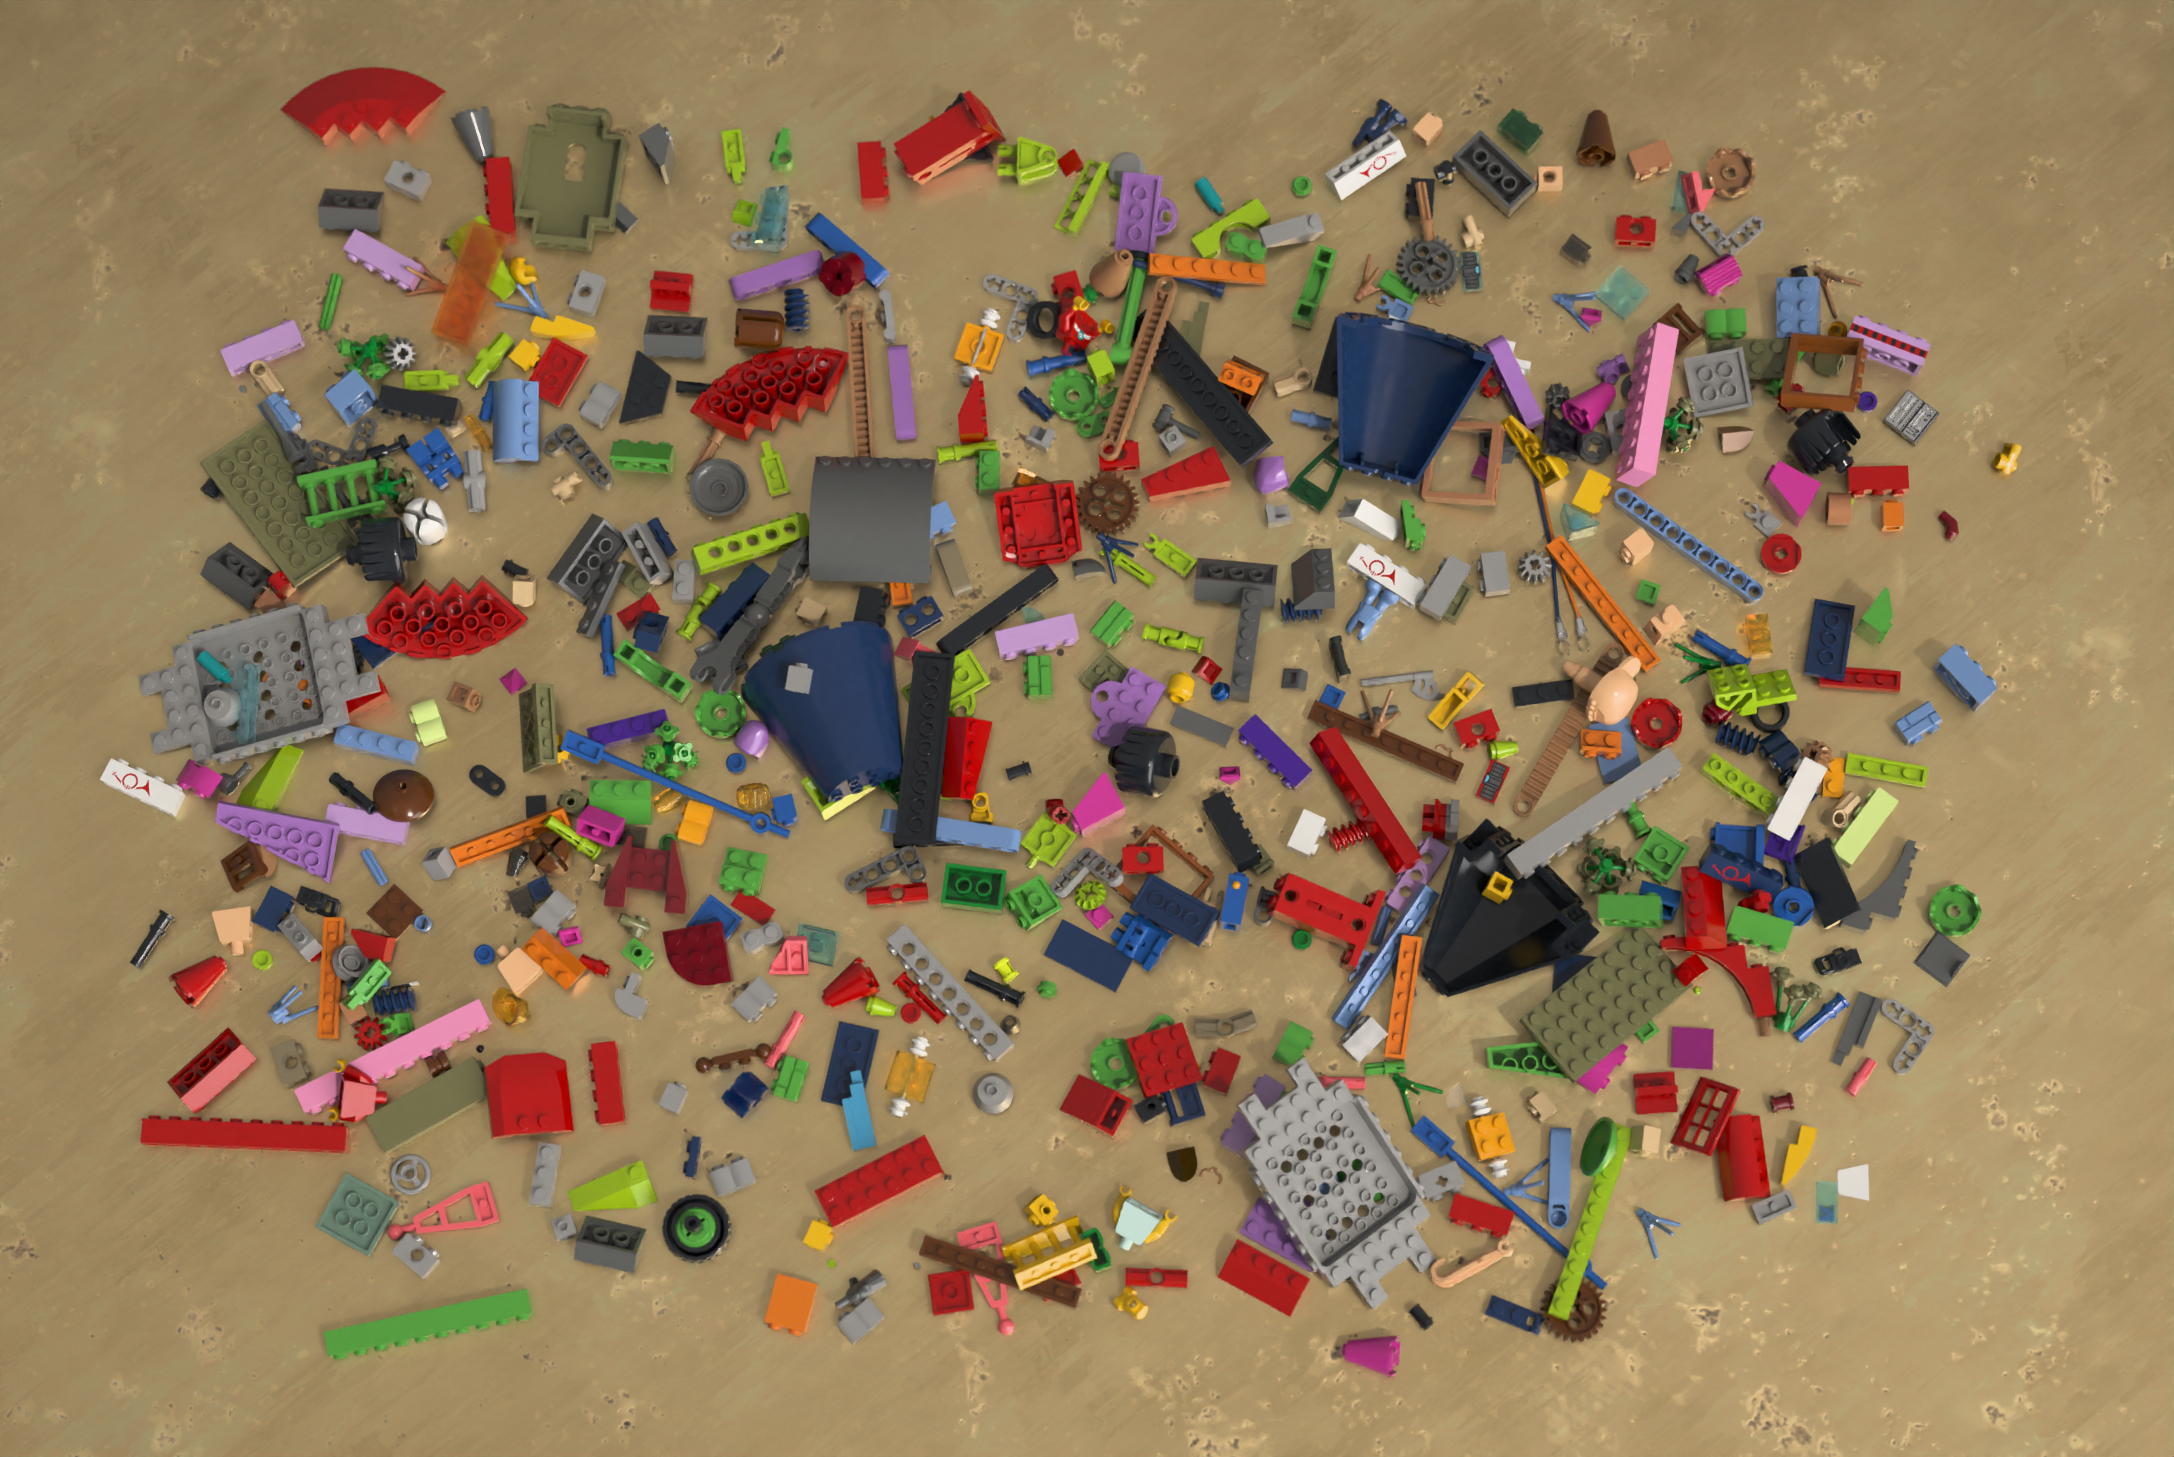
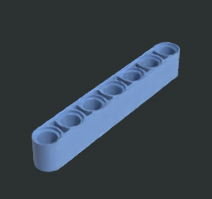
[880,809,1022,853]

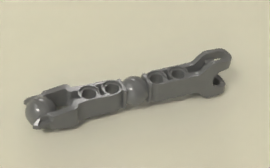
[690,537,809,695]

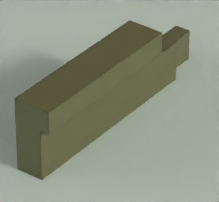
[1180,301,1209,356]

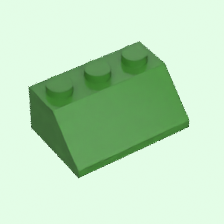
[609,439,675,474]
[1854,587,1893,646]
[589,780,653,825]
[1598,891,1664,929]
[1726,905,1795,954]

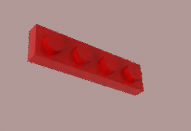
[1818,667,1901,693]

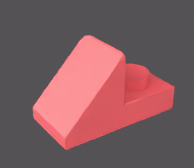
[1681,171,1715,214]
[894,637,938,664]

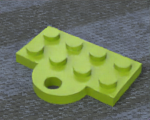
[900,648,991,717]

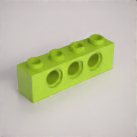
[1700,753,1779,820]

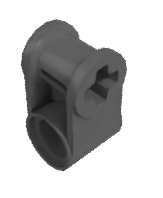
[1254,886,1274,927]

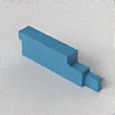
[842,1070,877,1151]

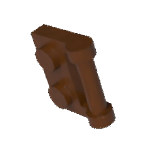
[1652,303,1706,355]
[221,841,268,893]

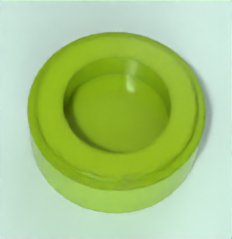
[252,950,273,971]

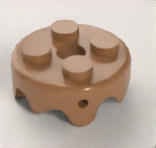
[1705,147,1755,198]

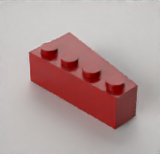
[1141,446,1231,502]
[942,717,993,800]

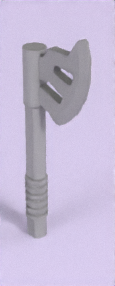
[1361,670,1445,700]

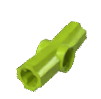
[463,332,514,389]

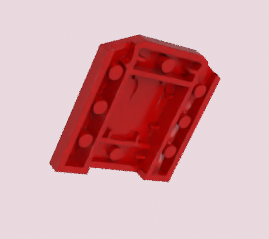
[993,480,1082,568]
[484,1052,574,1139]

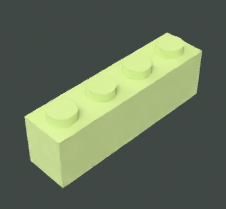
[1832,787,1899,868]

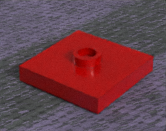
[928,1270,975,1316]

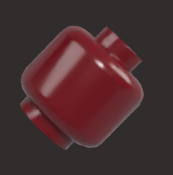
[1702,698,1732,727]

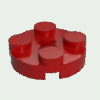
[1760,534,1802,575]

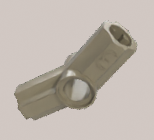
[1195,1010,1258,1039]

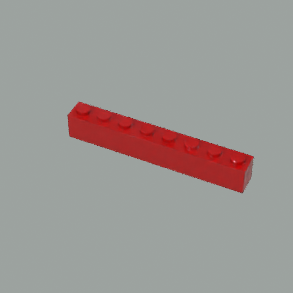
[1309,726,1422,875]

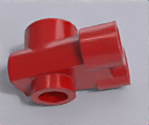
[1738,890,1771,913]

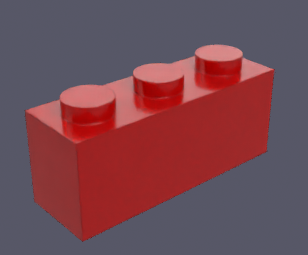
[857,141,889,205]
[1845,465,1909,498]
[1447,1193,1515,1239]

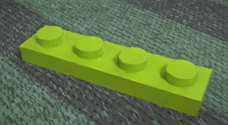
[1844,753,1928,788]

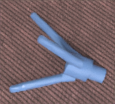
[494,282,548,319]
[1553,292,1596,332]
[1504,1158,1549,1204]
[1636,1208,1681,1259]

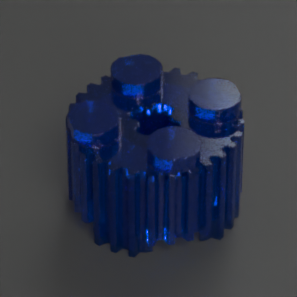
[721,1071,769,1119]

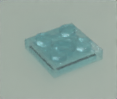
[1594,265,1651,321]

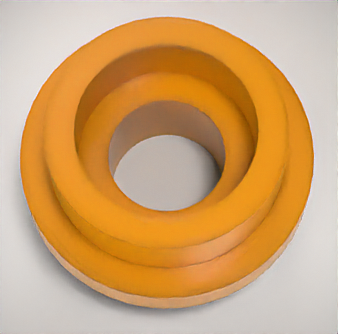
[1828,321,1848,337]

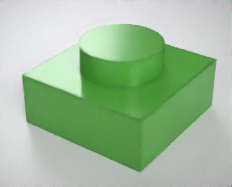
[1635,579,1661,606]

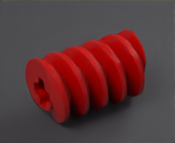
[1326,818,1371,853]

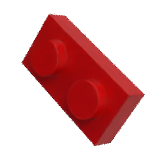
[616,593,661,632]

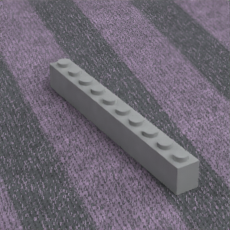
[1503,747,1682,880]

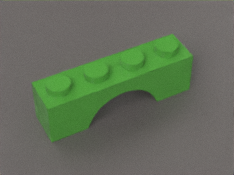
[1292,244,1337,329]
[613,639,693,704]

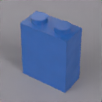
[1220,872,1249,932]

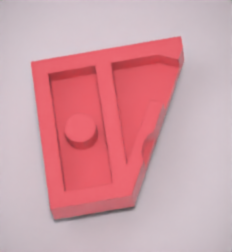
[769,936,809,974]

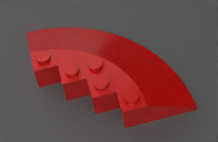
[280,67,447,146]
[690,346,849,442]
[363,575,528,659]

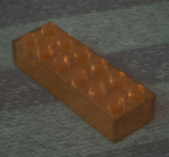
[430,220,512,347]

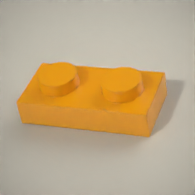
[1821,757,1845,799]

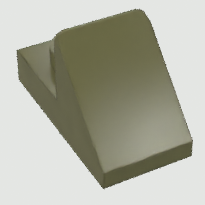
[619,560,655,599]

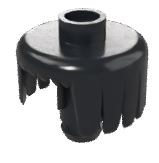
[1787,408,1861,476]
[346,517,418,584]
[1108,725,1180,798]

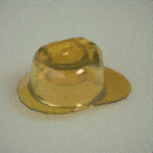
[492,987,532,1028]

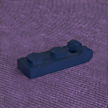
[1484,1295,1546,1336]

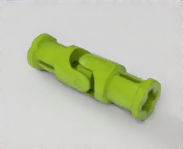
[675,581,722,641]
[1142,622,1205,654]

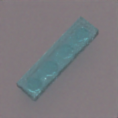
[237,664,261,746]

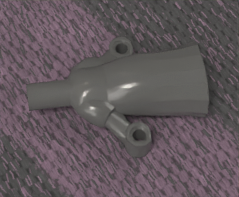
[834,1269,887,1310]

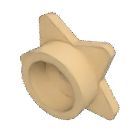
[589,863,611,888]

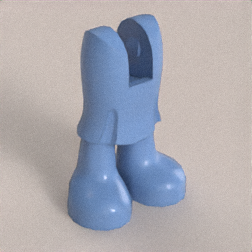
[1345,578,1400,641]

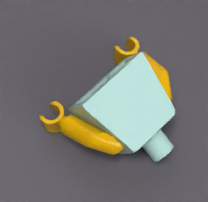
[1112,1185,1177,1250]

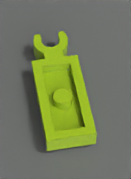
[1143,533,1197,578]

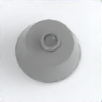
[204,687,244,727]
[973,1073,1014,1114]

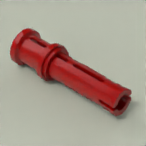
[893,971,947,1025]

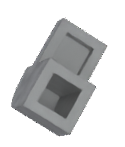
[615,972,648,1021]

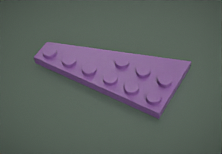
[215,801,340,883]

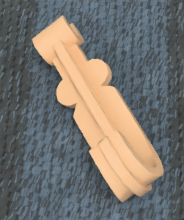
[1430,1239,1513,1288]

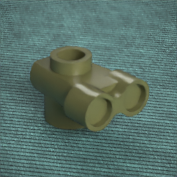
[618,913,650,939]

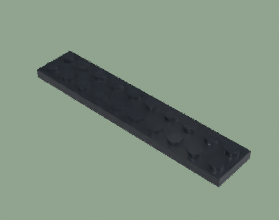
[1132,309,1273,468]
[894,651,955,847]

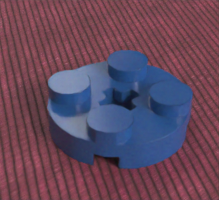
[1773,885,1814,926]

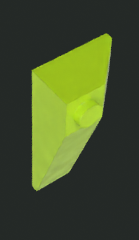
[446,215,517,301]
[236,745,303,812]
[567,1160,658,1211]

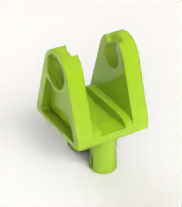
[998,137,1058,184]

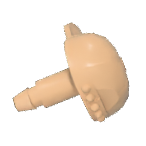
[1562,656,1641,725]

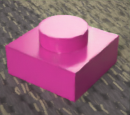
[1471,455,1489,481]
[1085,904,1114,931]

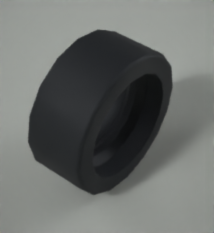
[1027,301,1062,339]
[1750,702,1790,733]

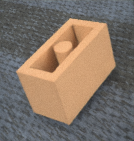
[1619,527,1654,567]

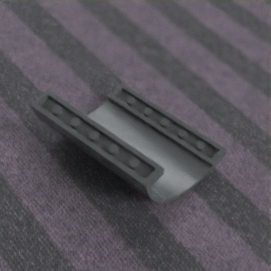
[809,456,936,583]

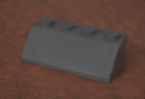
[547,513,628,605]
[1194,558,1278,607]

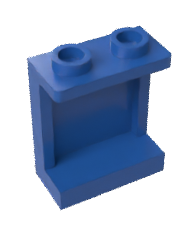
[1710,822,1765,865]

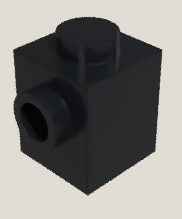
[1134,1095,1167,1126]

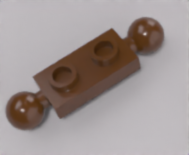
[695,1043,772,1073]

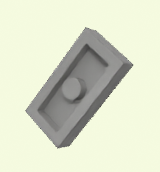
[1750,1189,1797,1225]

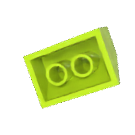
[801,777,876,820]

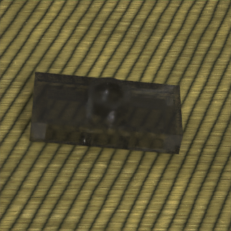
[615,825,648,848]

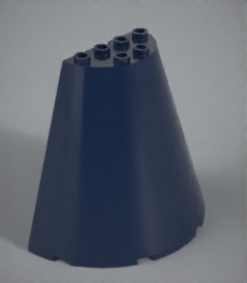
[1337,312,1494,486]
[741,621,903,803]

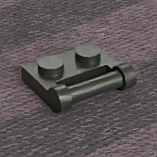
[1328,635,1351,683]

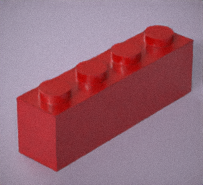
[483,157,517,240]
[588,1041,626,1127]

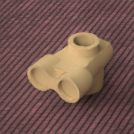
[1461,215,1484,247]
[550,471,583,500]

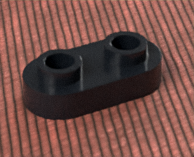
[469,765,506,798]

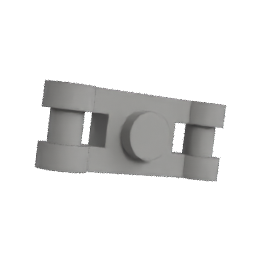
[879,289,896,344]

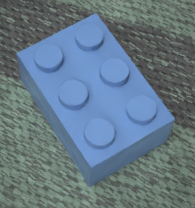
[1776,276,1821,340]
[324,369,378,428]
[1932,644,1997,712]

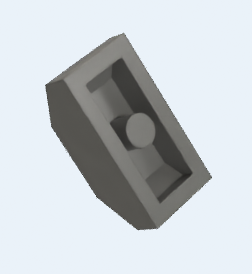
[1479,431,1519,464]

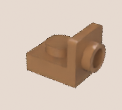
[446,682,483,713]

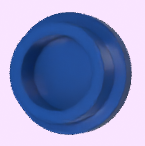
[1211,682,1230,702]
[726,753,746,773]
[474,944,495,965]

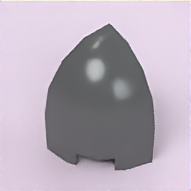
[1071,558,1107,581]

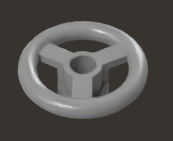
[390,1154,431,1195]

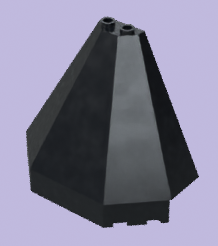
[1419,818,1599,997]

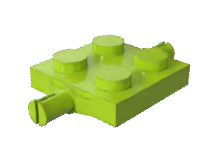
[1020,811,1077,870]

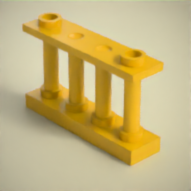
[1001,1215,1097,1290]

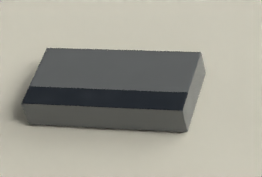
[615,202,639,235]

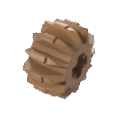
[1800,740,1834,767]

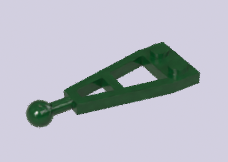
[1287,436,1344,514]

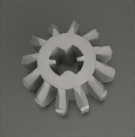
[382,336,417,370]
[1517,550,1552,584]

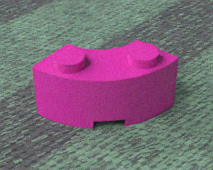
[176,759,223,799]
[1577,1043,1628,1094]

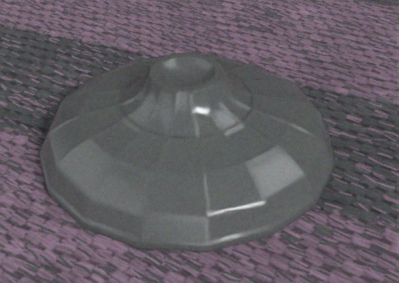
[689,458,749,516]

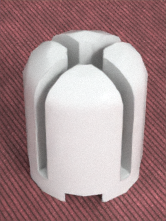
[402,497,448,546]

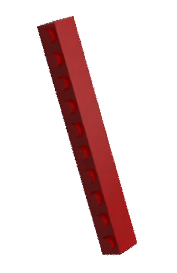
[140,1115,350,1153]

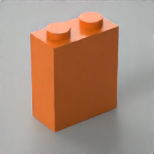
[764,1273,819,1336]

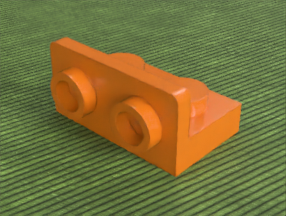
[1218,359,1265,395]
[1579,729,1622,760]

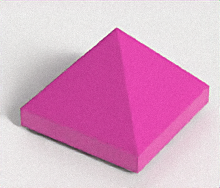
[1581,307,1602,327]
[499,667,527,695]
[1219,766,1241,785]
[558,925,583,947]

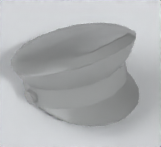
[1108,152,1145,186]
[332,945,370,982]

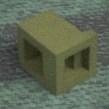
[1251,843,1275,877]

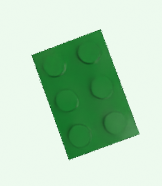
[941,863,1007,914]

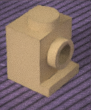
[1526,1091,1557,1124]

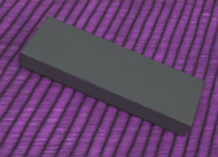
[1170,705,1234,747]

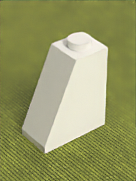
[1338,499,1401,541]

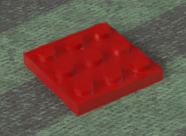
[1125,1022,1203,1098]

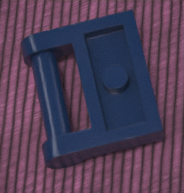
[1161,1083,1206,1127]

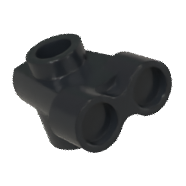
[1433,160,1457,187]

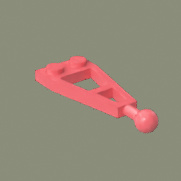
[387,1181,500,1240]
[957,1221,1014,1335]

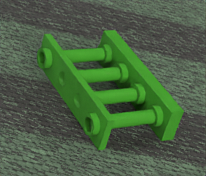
[297,459,387,528]

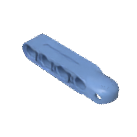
[1548,1127,1571,1229]

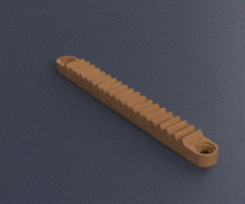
[1098,276,1178,461]
[846,305,875,458]
[1513,643,1624,817]

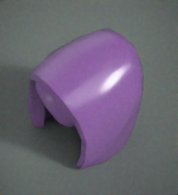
[1254,456,1289,494]
[733,720,769,760]

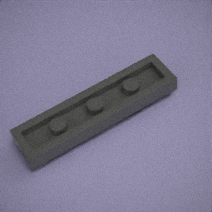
[576,560,626,638]

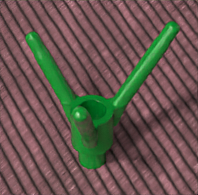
[1674,643,1721,684]
[1392,1073,1443,1128]

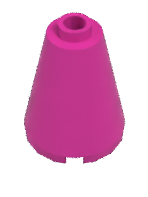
[1561,382,1616,434]
[1342,1335,1401,1377]

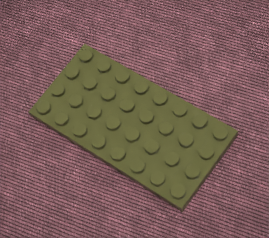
[200,419,359,589]
[1519,927,1693,1083]

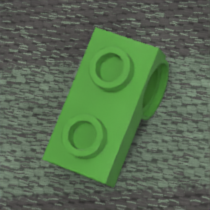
[769,127,794,171]

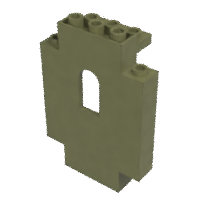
[514,104,628,252]

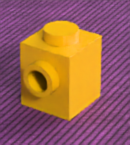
[509,339,541,374]
[1482,871,1513,904]
[803,1219,834,1252]

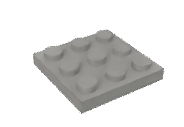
[1683,347,1754,418]

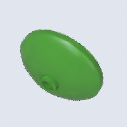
[1580,1117,1618,1177]

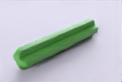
[319,273,342,331]

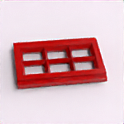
[1670,1077,1741,1157]

